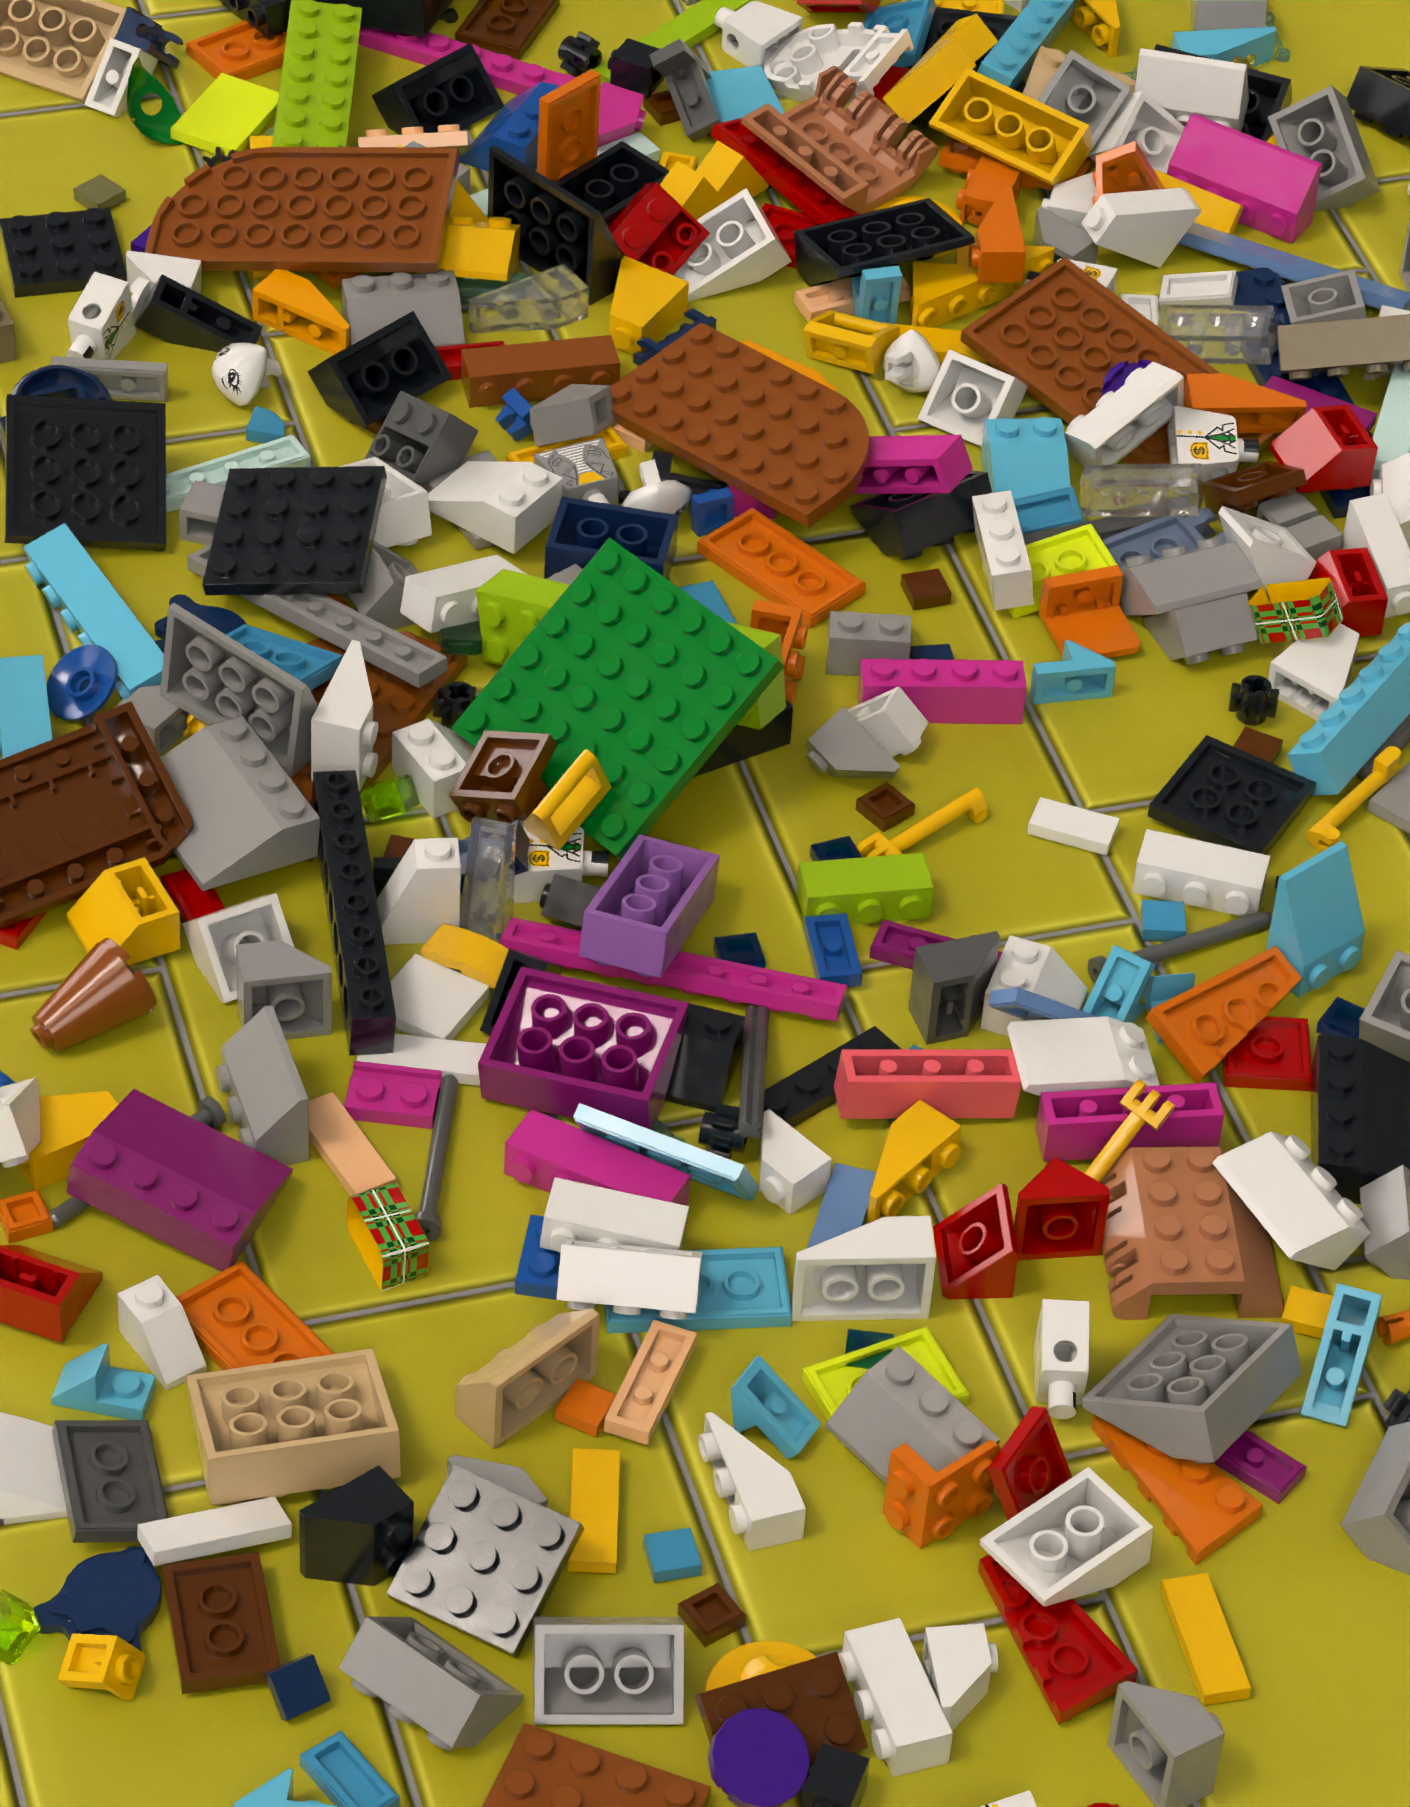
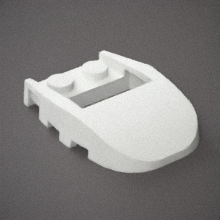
[764,22,914,103]

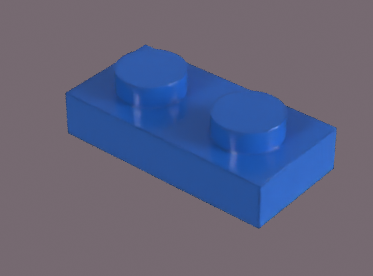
[803,913,862,987]
[515,1215,561,1300]

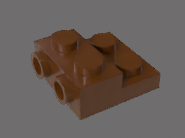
[1201,461,1307,516]
[449,730,558,825]

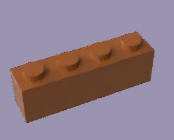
[461,335,620,408]

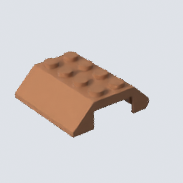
[741,66,939,215]
[1100,1146,1284,1320]

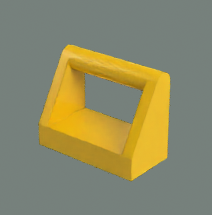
[803,310,900,375]
[523,749,611,851]

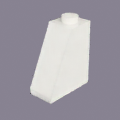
[1081,188,1201,268]
[1341,493,1410,619]
[1268,623,1360,721]
[377,837,461,945]

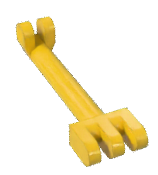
[1305,746,1401,852]
[855,787,988,857]
[1084,1079,1176,1182]

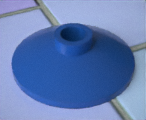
[46,644,117,721]

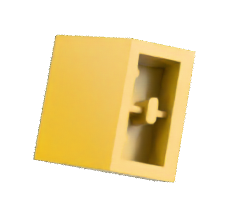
[66,857,181,965]

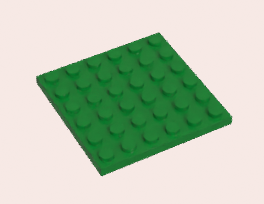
[451,537,785,861]

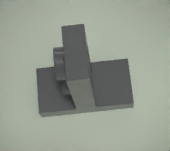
[649,39,722,142]

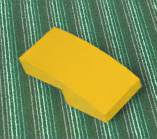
[421,923,509,989]

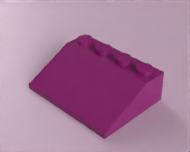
[478,967,689,1130]
[67,1089,293,1272]

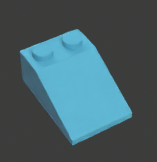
[980,417,1071,500]
[1266,841,1365,998]

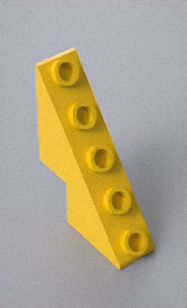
[882,13,999,124]
[660,141,769,220]
[910,244,1055,328]

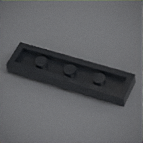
[764,1026,901,1127]

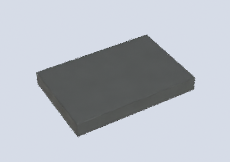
[52,1420,168,1543]

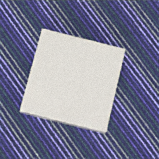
[391,954,490,1040]

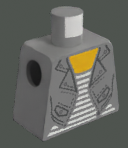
[534,437,618,505]

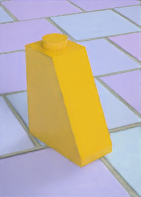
[609,256,689,354]
[16,1091,118,1190]

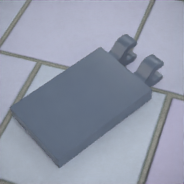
[1102,508,1227,606]

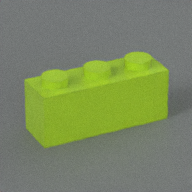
[796,852,934,925]

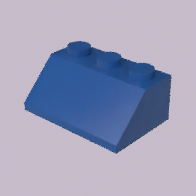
[460,82,559,172]

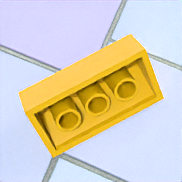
[929,67,1093,186]
[408,214,521,282]

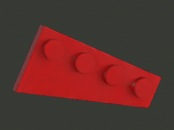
[978,1555,1138,1725]

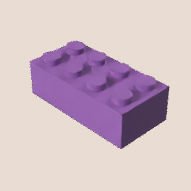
[579,834,720,978]

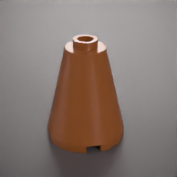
[30,938,157,1052]

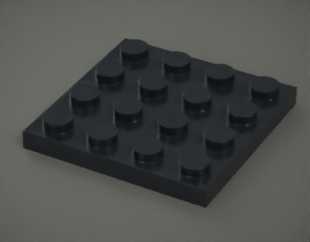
[4,394,166,551]
[202,466,387,595]

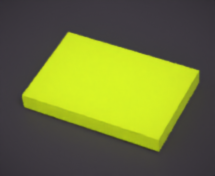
[171,73,279,156]
[982,523,1118,619]
[801,1326,970,1447]

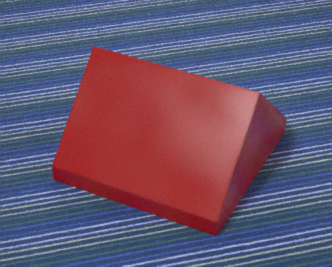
[1014,1157,1110,1261]
[933,1183,1018,1299]

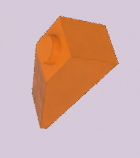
[968,185,1026,283]
[1184,373,1307,433]

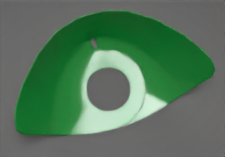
[126,57,185,144]

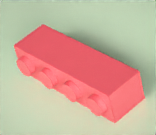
[834,1049,1022,1119]

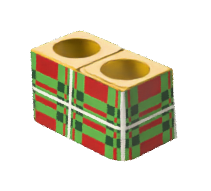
[1248,578,1344,644]
[347,1183,430,1292]

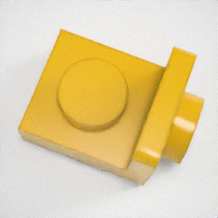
[57,1633,146,1700]

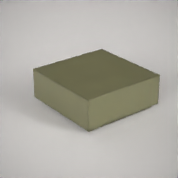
[73,174,126,209]

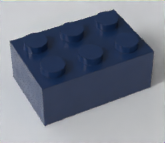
[544,497,679,579]

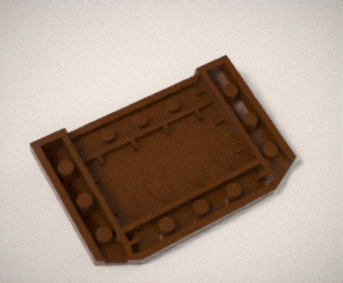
[0,701,194,928]

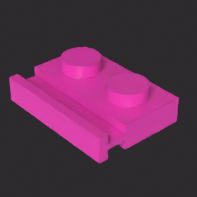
[344,1061,442,1129]

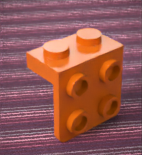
[1092,141,1165,206]
[1039,565,1140,658]
[750,599,808,706]
[882,1439,1000,1549]

